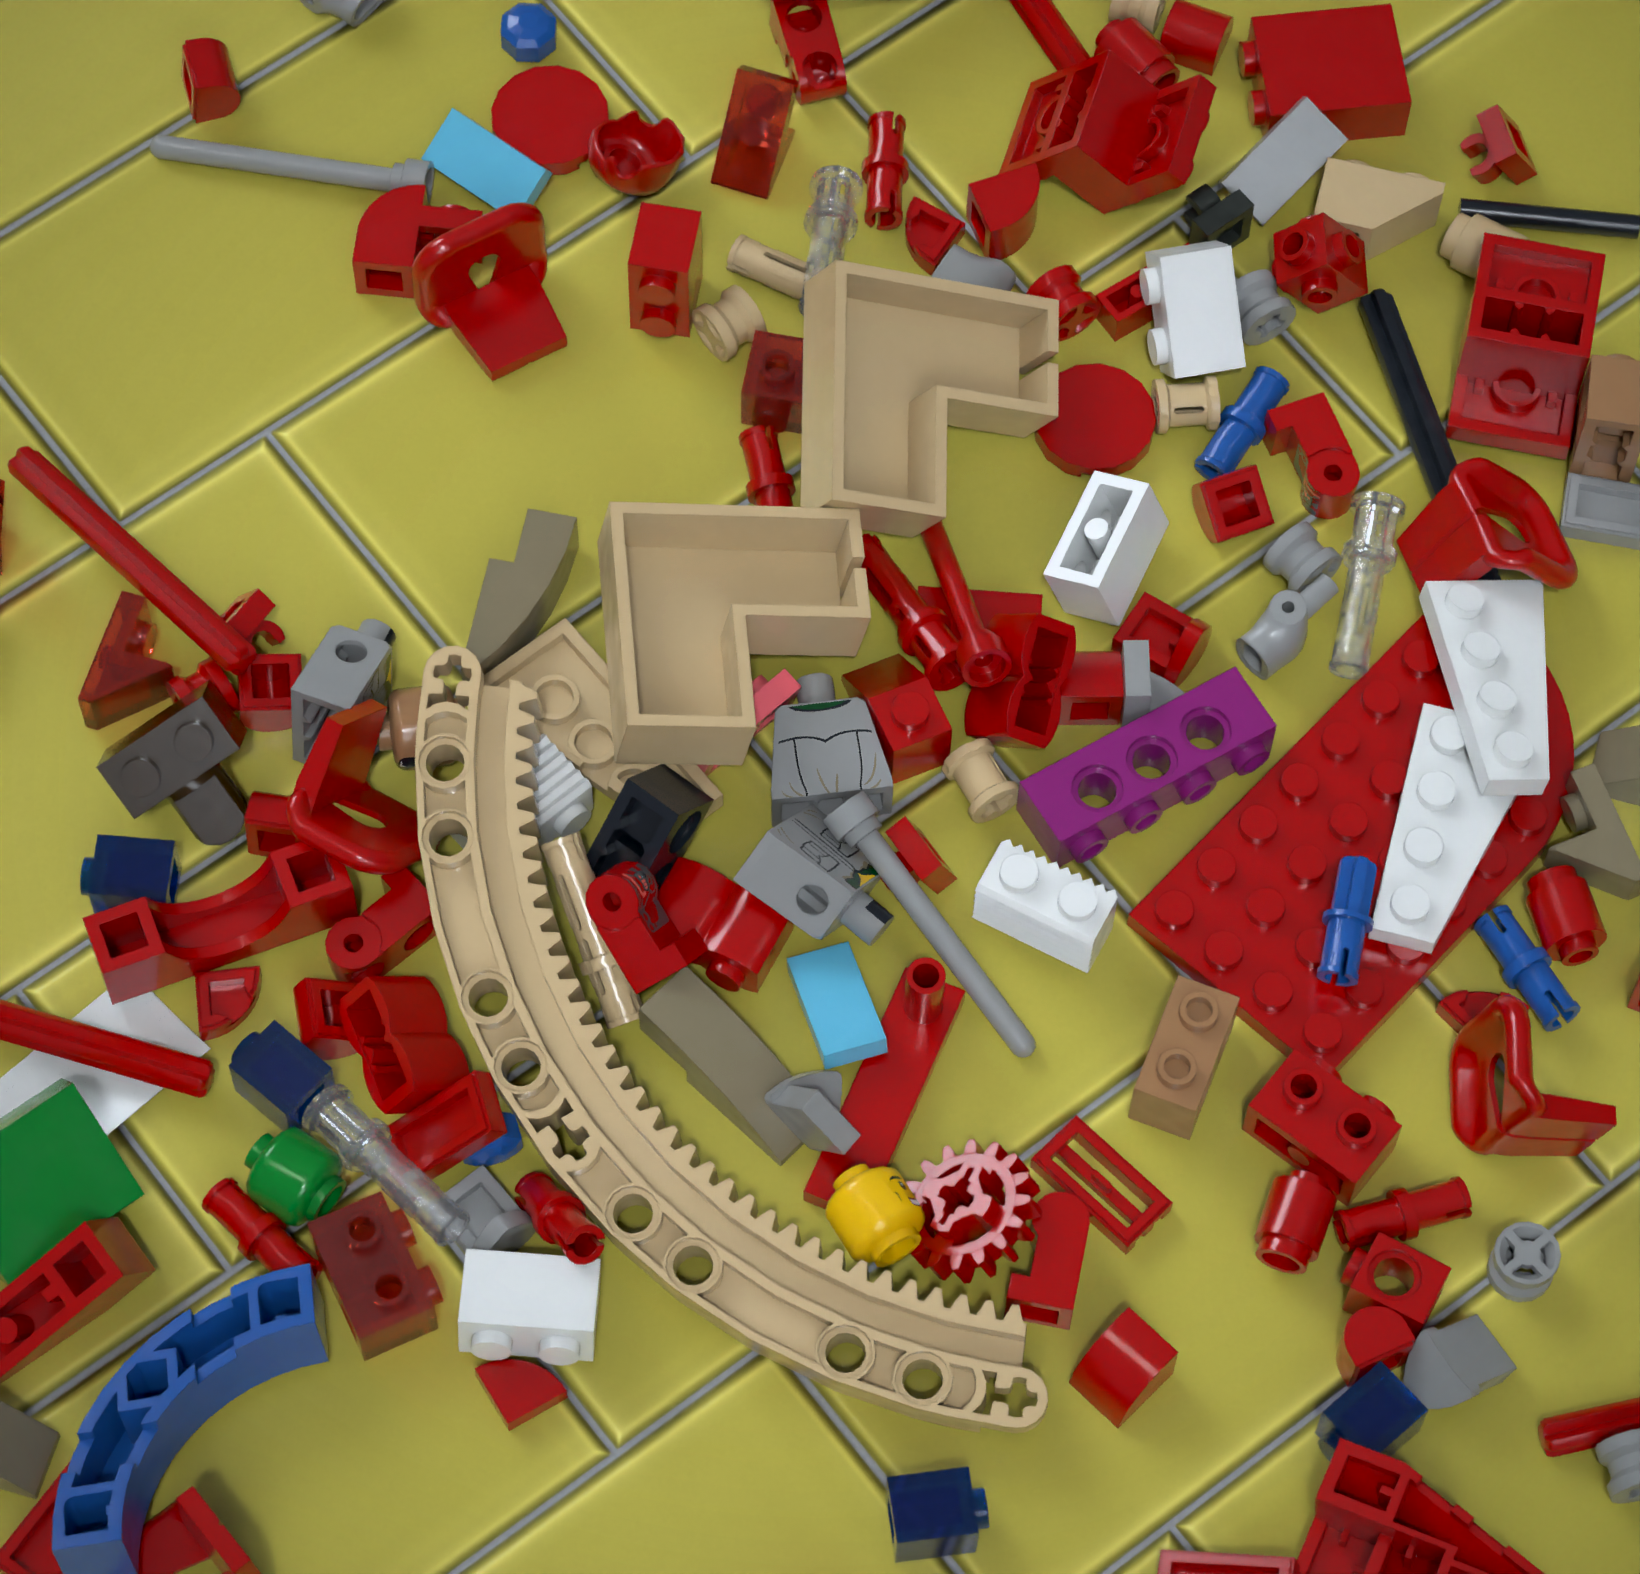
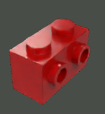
[1242,1048,1402,1207]

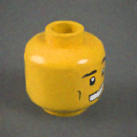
[825,1164,925,1267]

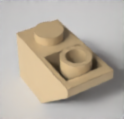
[1314,157,1446,261]

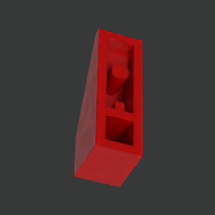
[0,1217,156,1384]

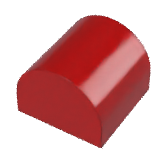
[1160,0,1234,76]
[181,38,241,123]
[1192,464,1275,543]
[237,654,302,732]
[244,791,300,857]
[293,977,358,1060]
[1336,1306,1415,1388]

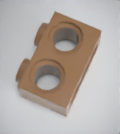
[1567,354,1640,483]
[1128,975,1240,1140]

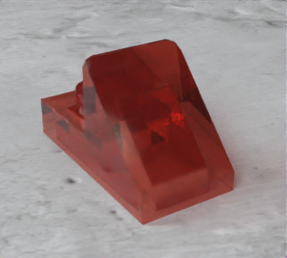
[710,65,799,199]
[78,591,175,730]

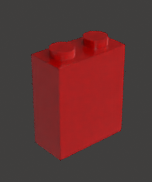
[1238,4,1412,141]

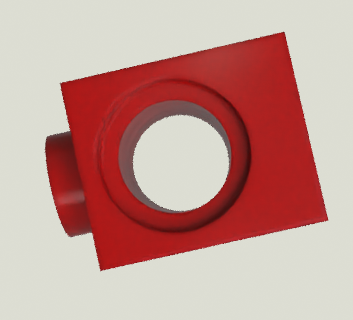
[1340,1232,1452,1340]

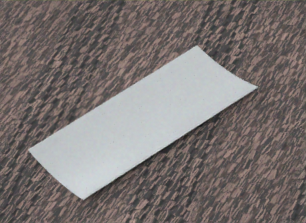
[0,990,211,1135]

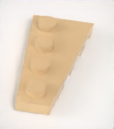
[484,618,723,820]

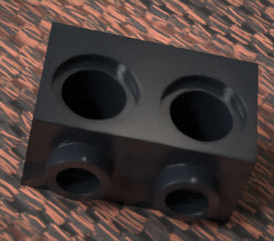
[587,764,714,891]

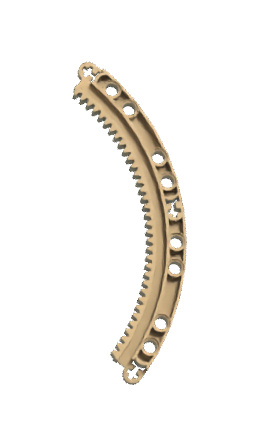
[415,646,1048,1433]

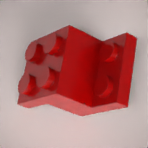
[999,50,1217,214]
[1445,232,1606,460]

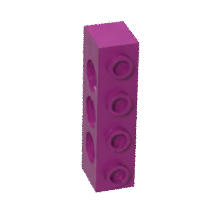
[1016,667,1277,867]

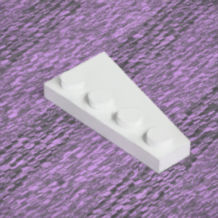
[1419,580,1550,796]
[1368,703,1549,954]

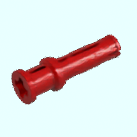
[861,533,965,691]

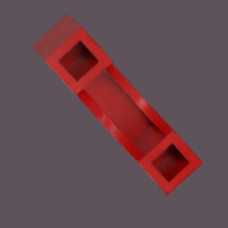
[82,842,358,1005]

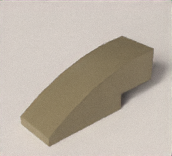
[461,508,579,681]
[639,966,804,1167]

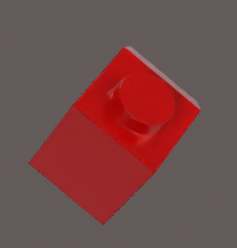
[841,653,952,784]

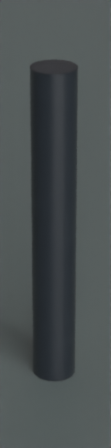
[1458,198,1640,239]

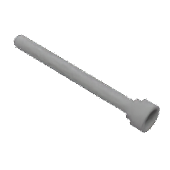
[150,135,434,206]
[823,791,1036,1058]

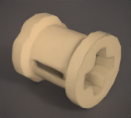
[1151,375,1221,434]
[941,738,1019,823]

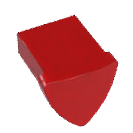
[1111,592,1212,687]

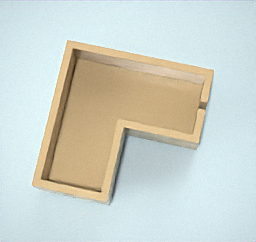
[800,260,1059,537]
[597,501,871,765]

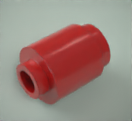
[1094,17,1180,90]
[1526,865,1607,966]
[1254,1170,1337,1274]

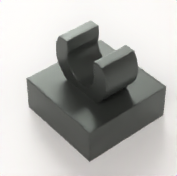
[1183,184,1255,249]

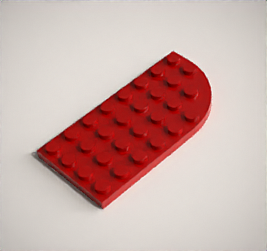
[1127,614,1574,1072]

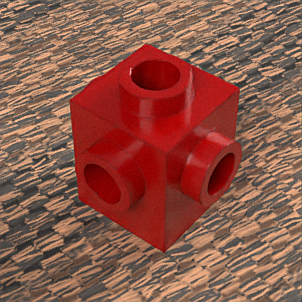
[1272,212,1368,314]

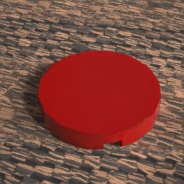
[491,65,609,175]
[1034,363,1156,477]

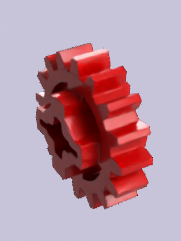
[906,1139,1042,1284]

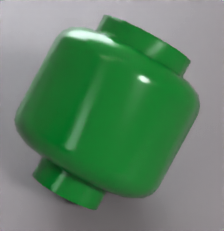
[244,1127,346,1227]

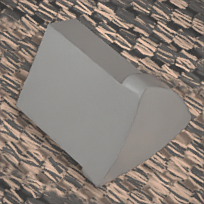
[1120,640,1185,728]
[764,1070,861,1155]
[430,1165,536,1252]
[1402,1314,1517,1409]

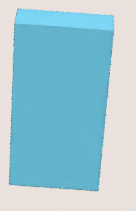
[421,108,553,209]
[786,942,888,1070]

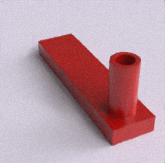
[803,957,966,1209]

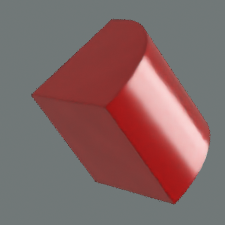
[966,163,1040,260]
[1058,651,1124,725]
[1069,1307,1178,1428]

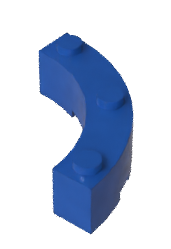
[52,1263,329,1574]

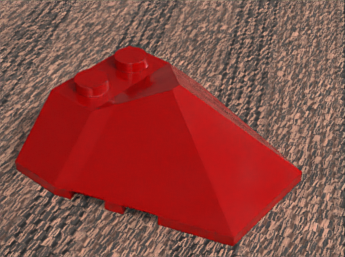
[1297,1438,1544,1574]

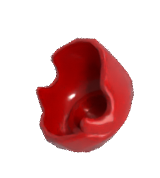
[588,110,685,196]

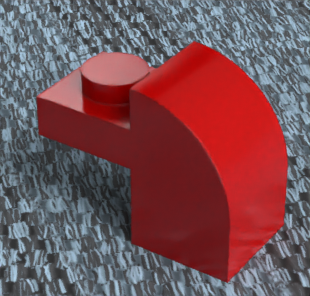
[352,185,484,299]

